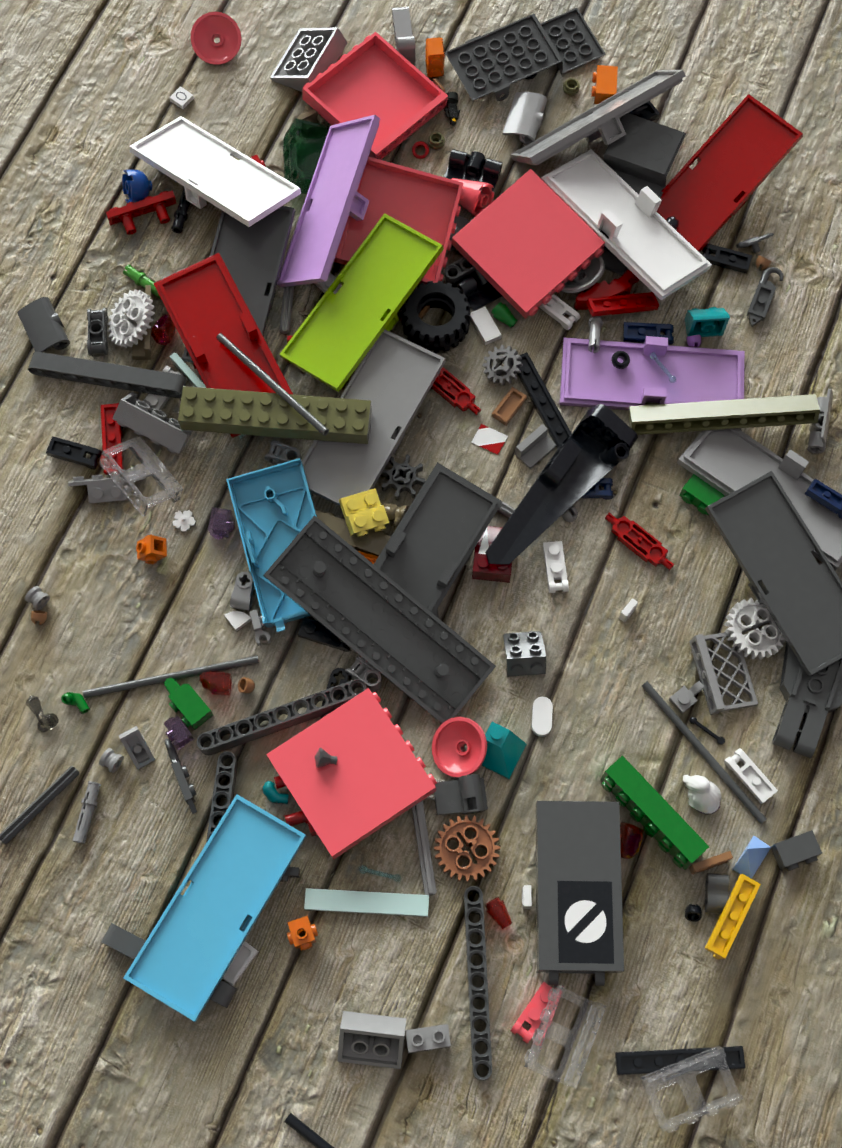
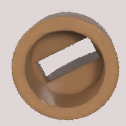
[755,255,771,271]
[31,610,47,625]
[238,677,255,694]

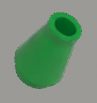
[491,302,518,328]

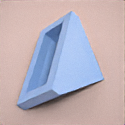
[732,836,771,879]

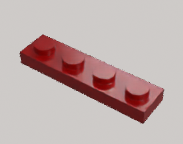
[586,292,659,317]
[101,403,124,475]

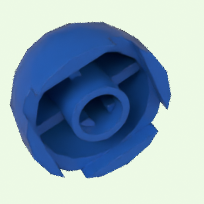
[122,169,152,203]

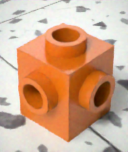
[136,535,167,564]
[287,916,318,951]

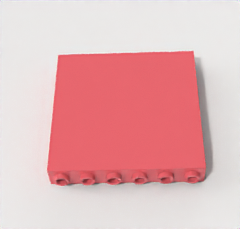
[302,32,448,160]
[334,157,465,285]
[452,169,605,319]
[266,688,437,860]

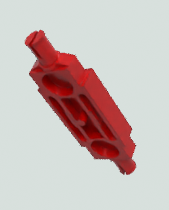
[431,367,481,415]
[605,512,675,571]

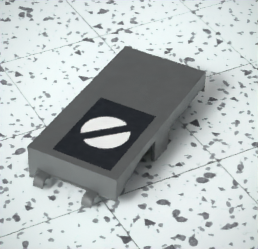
[536,801,624,986]

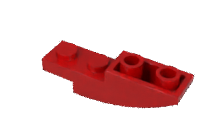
[575,270,639,310]

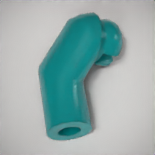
[262,781,289,804]

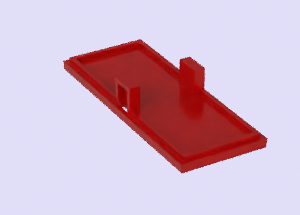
[657,94,803,252]
[153,253,293,438]

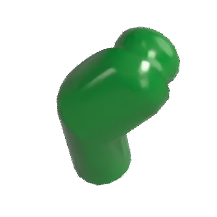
[61,692,90,714]

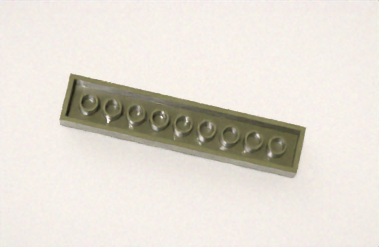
[178,386,372,444]

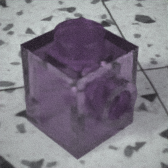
[208,507,235,539]

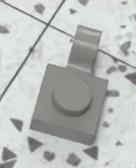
[249,610,271,646]
[669,681,705,714]

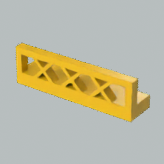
[705,874,761,960]

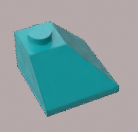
[481,722,527,779]

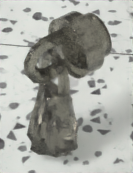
[26,695,59,732]

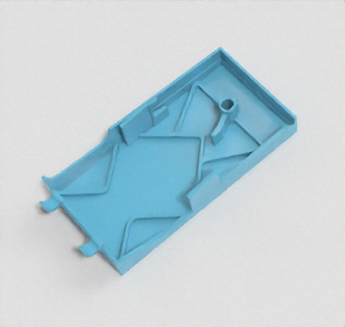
[226,458,318,632]

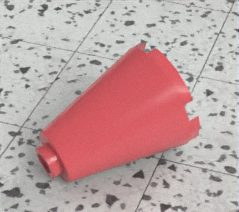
[452,178,495,217]

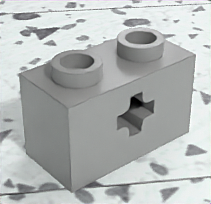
[405,1024,451,1054]

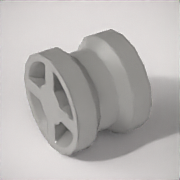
[25,586,50,610]
[99,748,124,773]

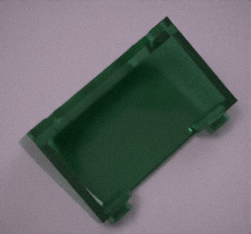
[283,118,330,194]

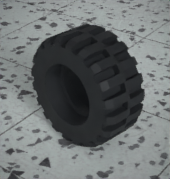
[402,281,471,353]

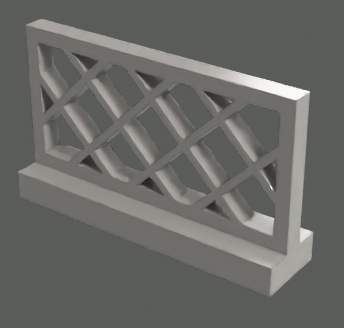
[689,632,758,715]

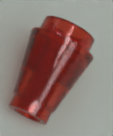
[485,896,512,929]

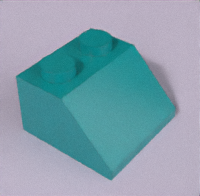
[684,307,730,337]

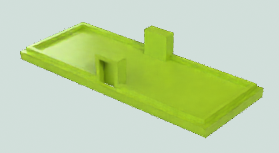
[279,213,444,392]

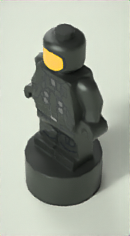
[444,92,460,126]

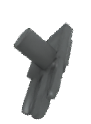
[736,233,774,253]

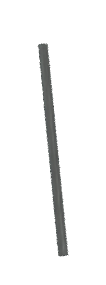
[216,333,329,436]
[83,655,259,698]
[642,681,767,824]

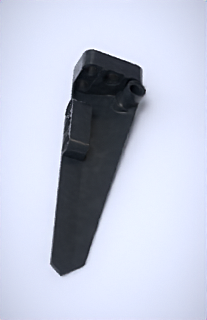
[485,404,638,565]

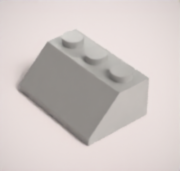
[337,1011,406,1069]

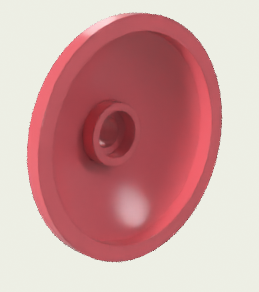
[191,12,241,65]
[432,717,487,777]

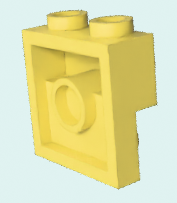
[339,488,389,537]

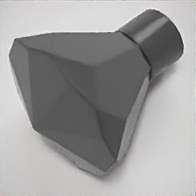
[315,748,337,768]

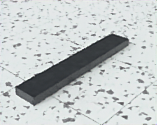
[512,352,572,449]
[615,1046,745,1075]

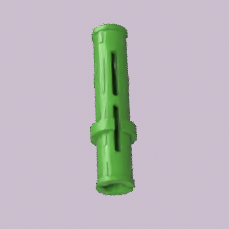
[123,265,161,299]

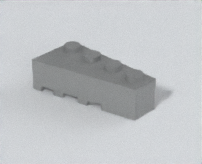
[112,392,192,454]

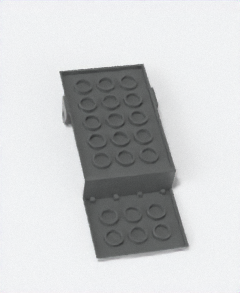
[445,8,606,101]
[600,113,686,276]

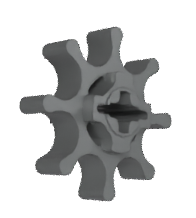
[380,454,425,500]

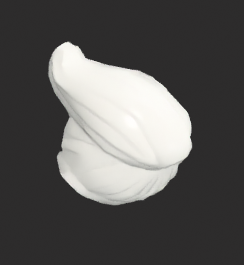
[683,775,721,814]

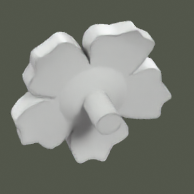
[172,510,196,532]

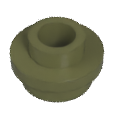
[563,78,580,95]
[428,132,445,149]

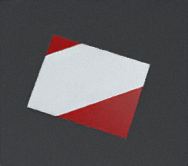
[471,424,508,455]

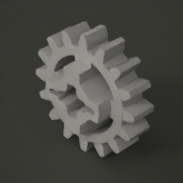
[482,345,523,385]

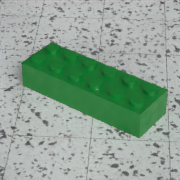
[600,755,709,870]

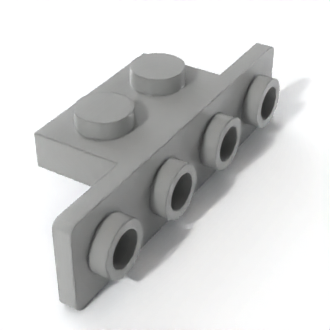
[68,471,146,503]

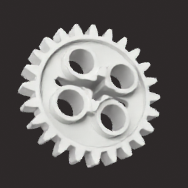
[107,289,155,348]
[724,598,786,660]

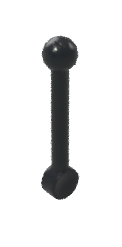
[689,717,725,745]

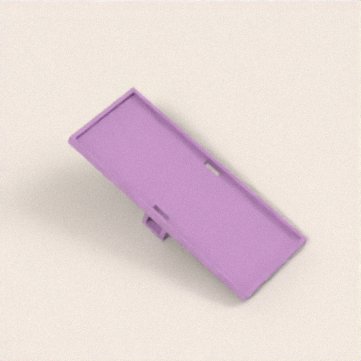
[277,115,380,287]
[559,336,745,410]

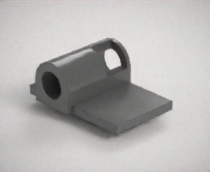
[434,774,488,815]

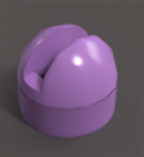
[686,335,701,348]

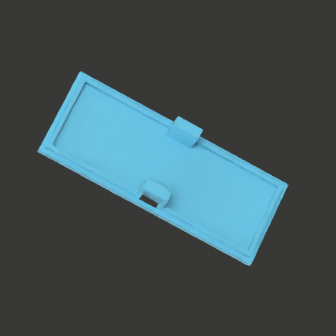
[123,794,307,1022]

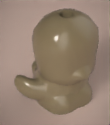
[381,503,409,527]

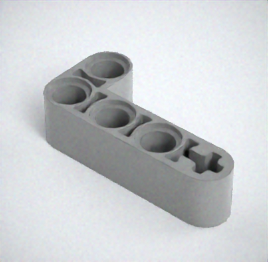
[392,6,415,63]

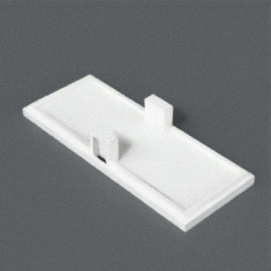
[130,116,301,227]
[541,149,712,301]

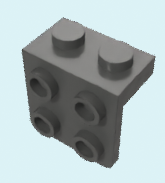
[503,631,546,677]

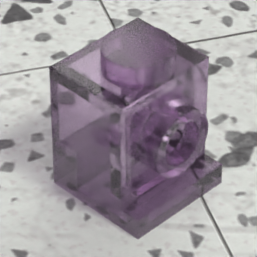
[164,716,194,750]

